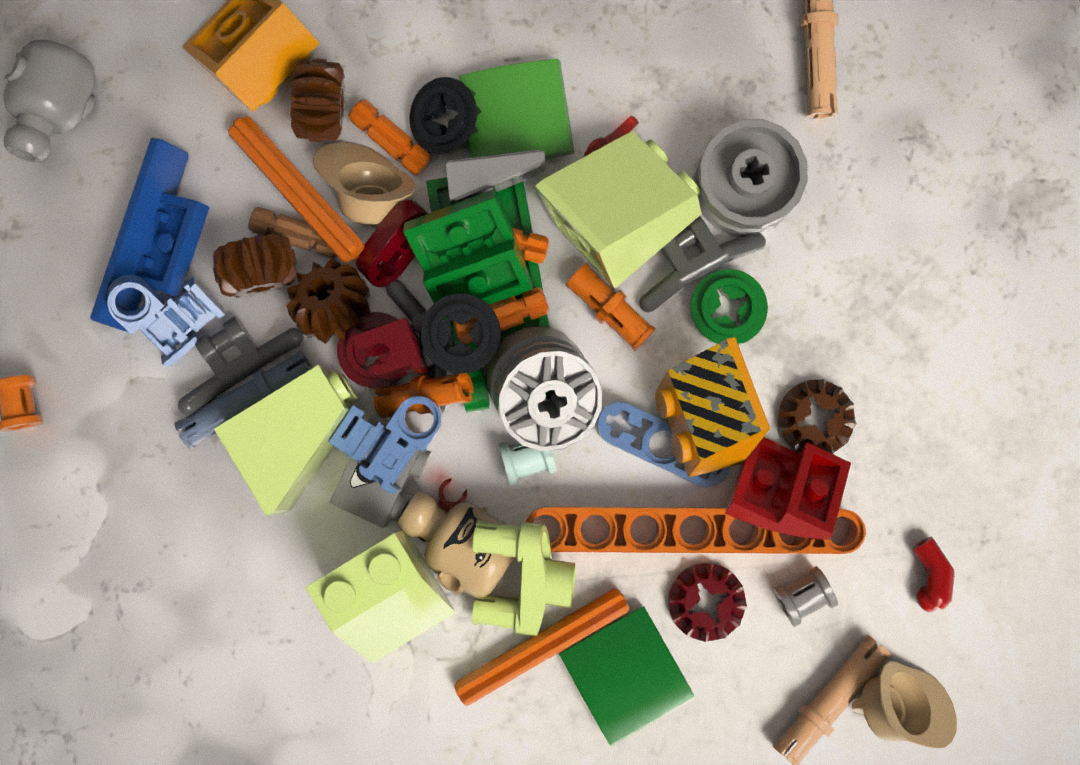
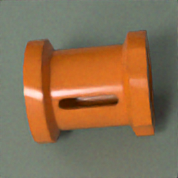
[0,375,43,432]

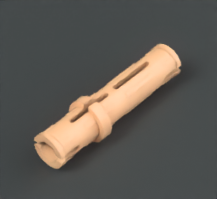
[799,0,838,119]
[772,635,892,765]

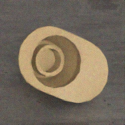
[313,142,416,229]
[852,661,957,749]

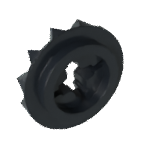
[409,77,482,155]
[421,293,501,374]

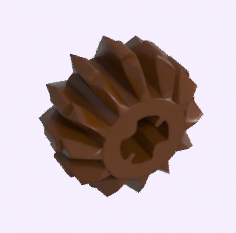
[290,58,345,143]
[213,234,297,298]
[286,258,371,344]

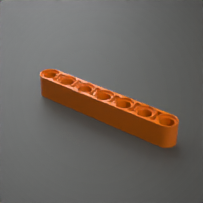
[525,506,866,554]

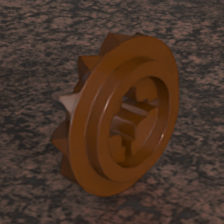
[778,379,857,454]

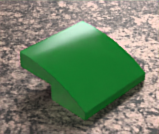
[403,189,533,320]
[559,606,696,747]

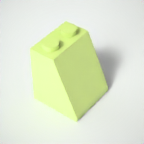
[535,131,702,289]
[214,365,358,516]
[305,530,456,663]

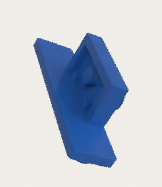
[90,137,210,332]

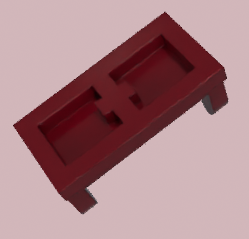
[352,317,429,380]

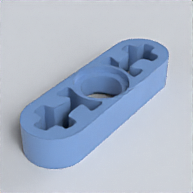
[597,402,730,487]

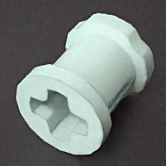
[498,442,557,486]

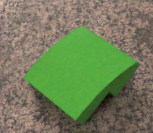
[459,59,574,160]

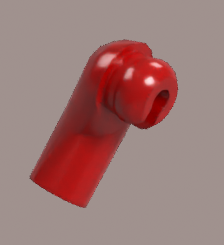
[912,536,955,613]

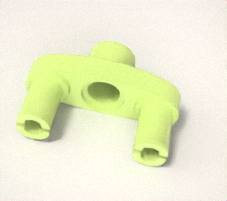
[472,520,576,636]

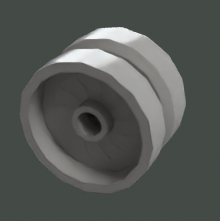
[694,119,808,236]

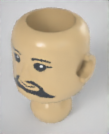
[397,492,514,598]

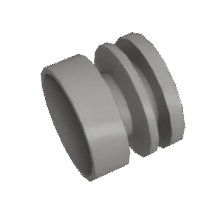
[486,326,602,451]

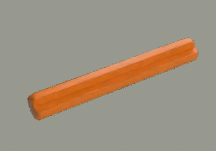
[228,116,365,263]
[454,589,629,706]

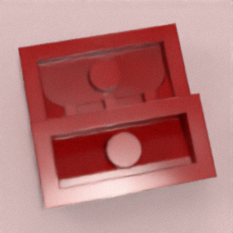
[725,437,851,540]

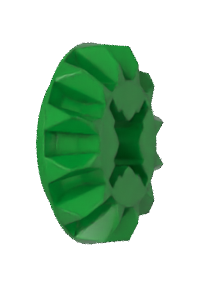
[690,269,768,345]

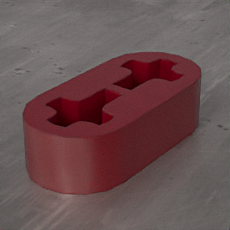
[356,200,429,287]

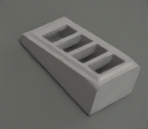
[445,149,546,205]

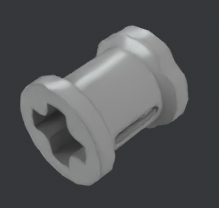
[774,566,838,628]

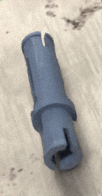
[174,350,312,449]

